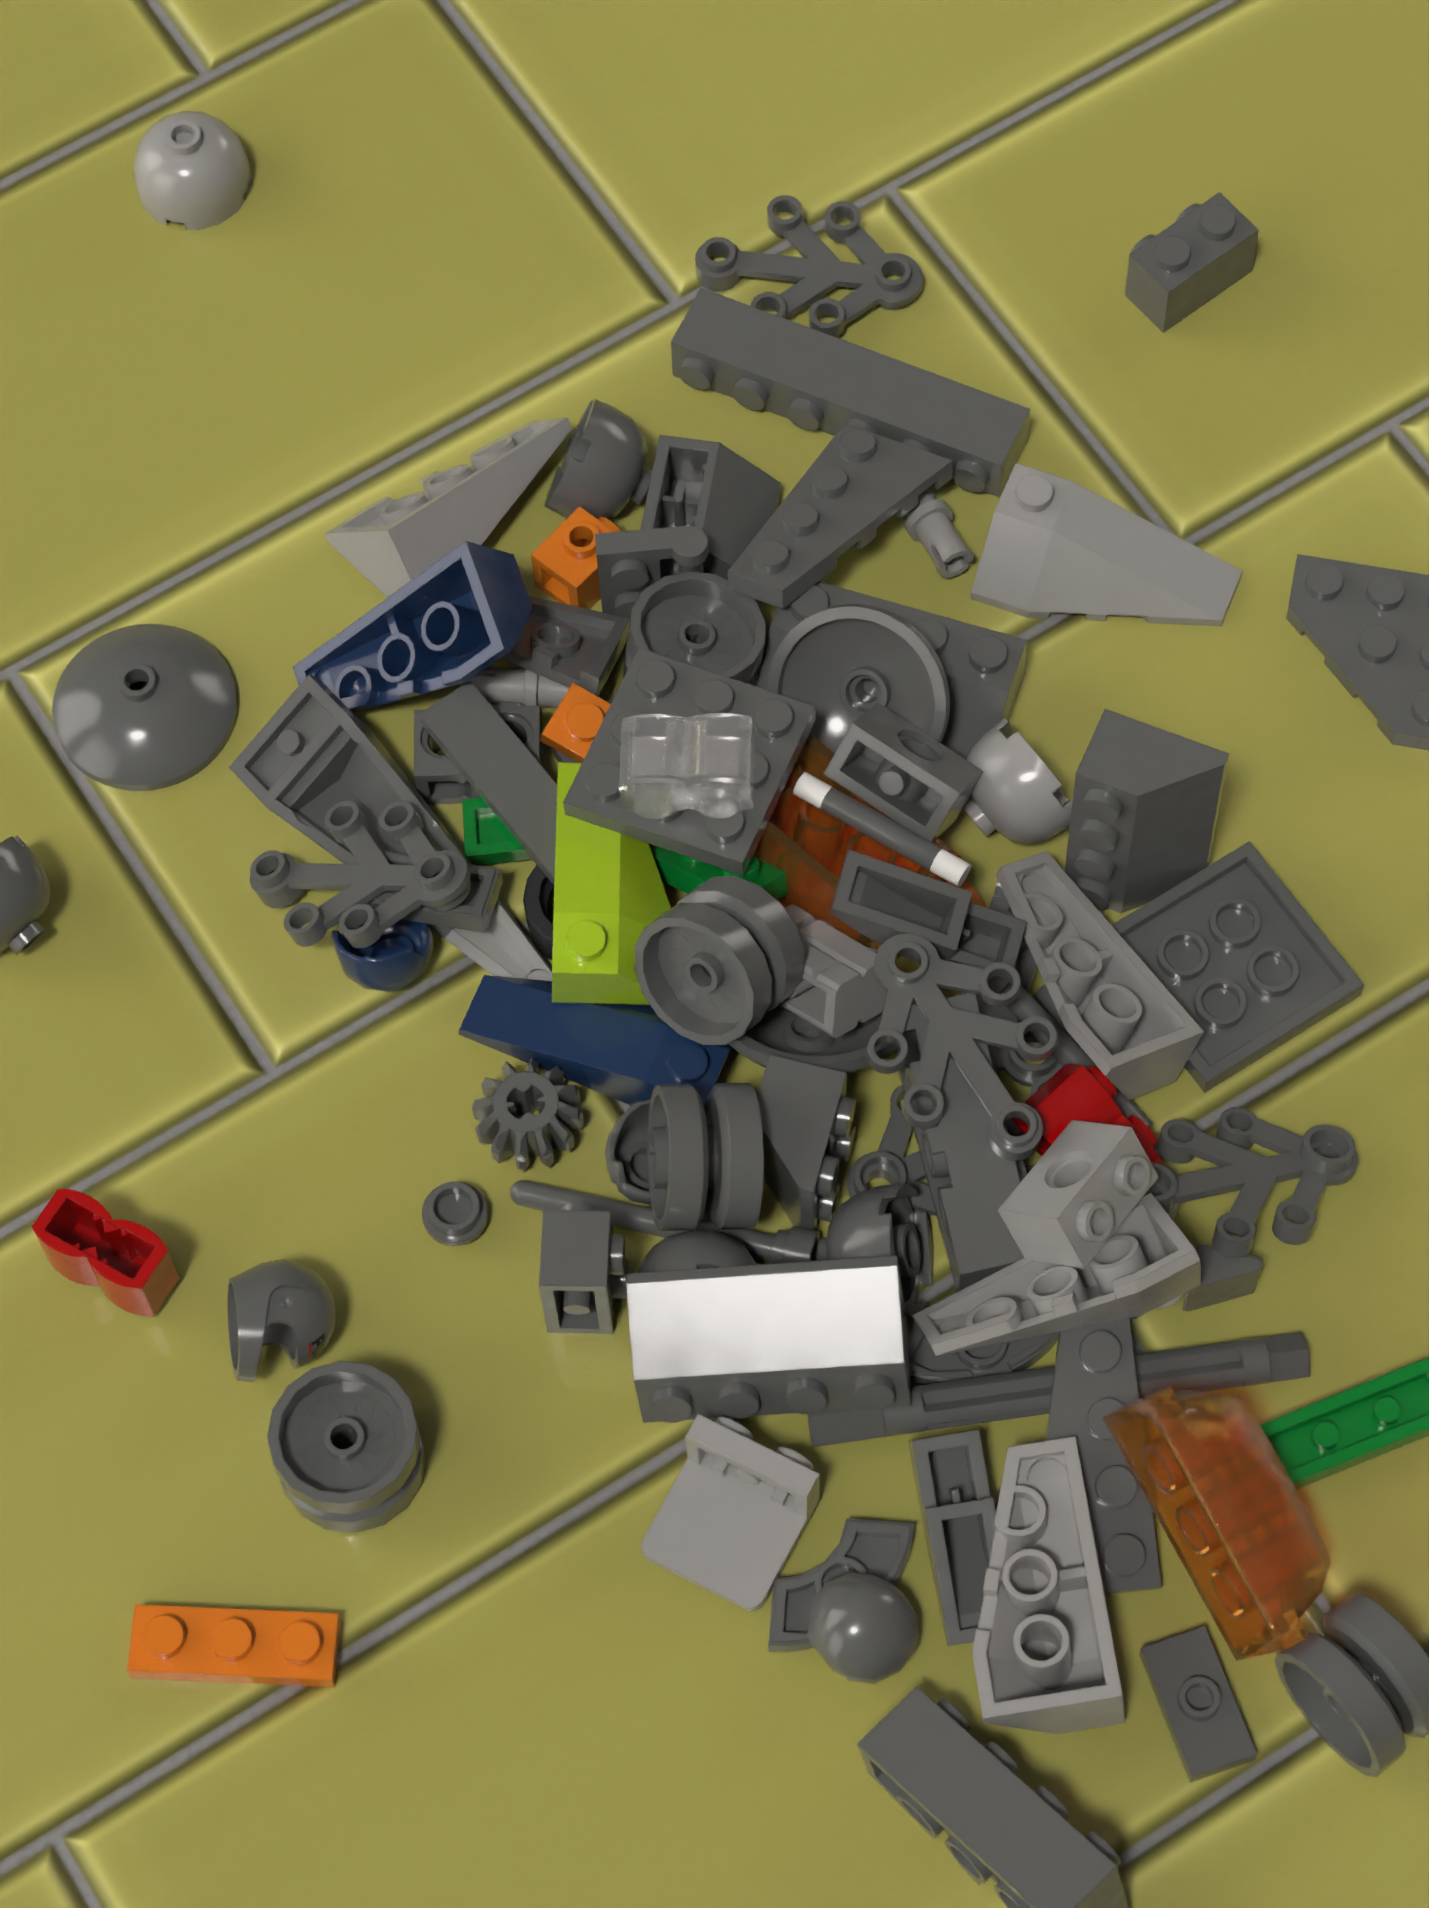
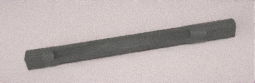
[807,1332,1310,1447]

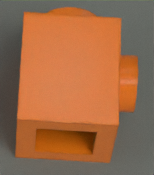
[531,506,621,609]

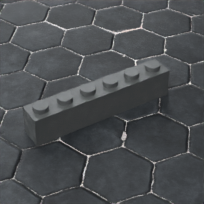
[671,288,1030,498]

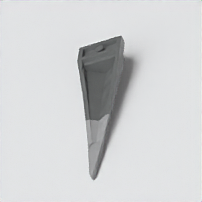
[229,675,552,981]

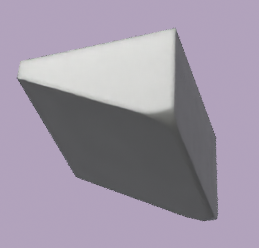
[1182,1244,1263,1312]

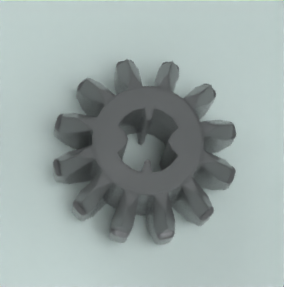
[472,1057,584,1172]

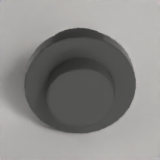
[422,1182,488,1246]

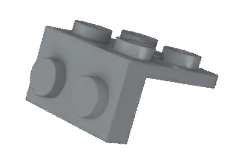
[641,1414,820,1611]

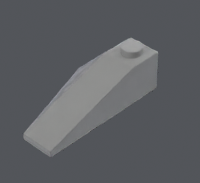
[325,418,572,597]
[970,463,1242,626]
[996,851,1204,1100]
[912,1193,1201,1356]
[972,1436,1125,1734]

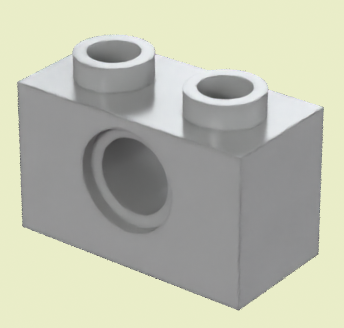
[997,1120,1159,1269]

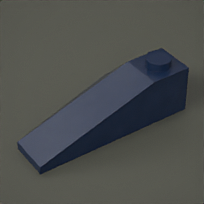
[293,541,533,712]
[458,975,733,1107]

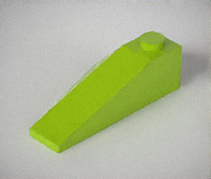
[552,762,671,1005]

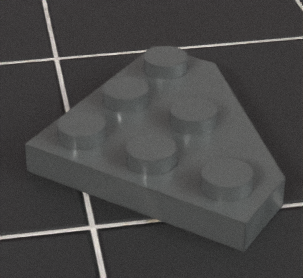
[1286,554,1429,750]

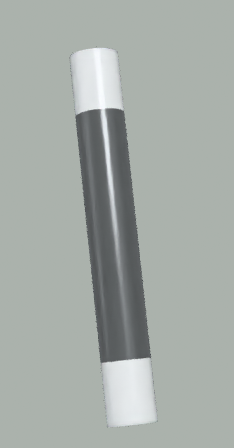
[793,772,971,887]

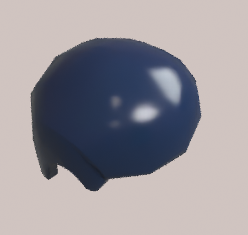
[331,920,434,992]

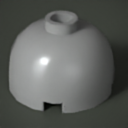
[134,111,252,230]
[963,718,1073,844]

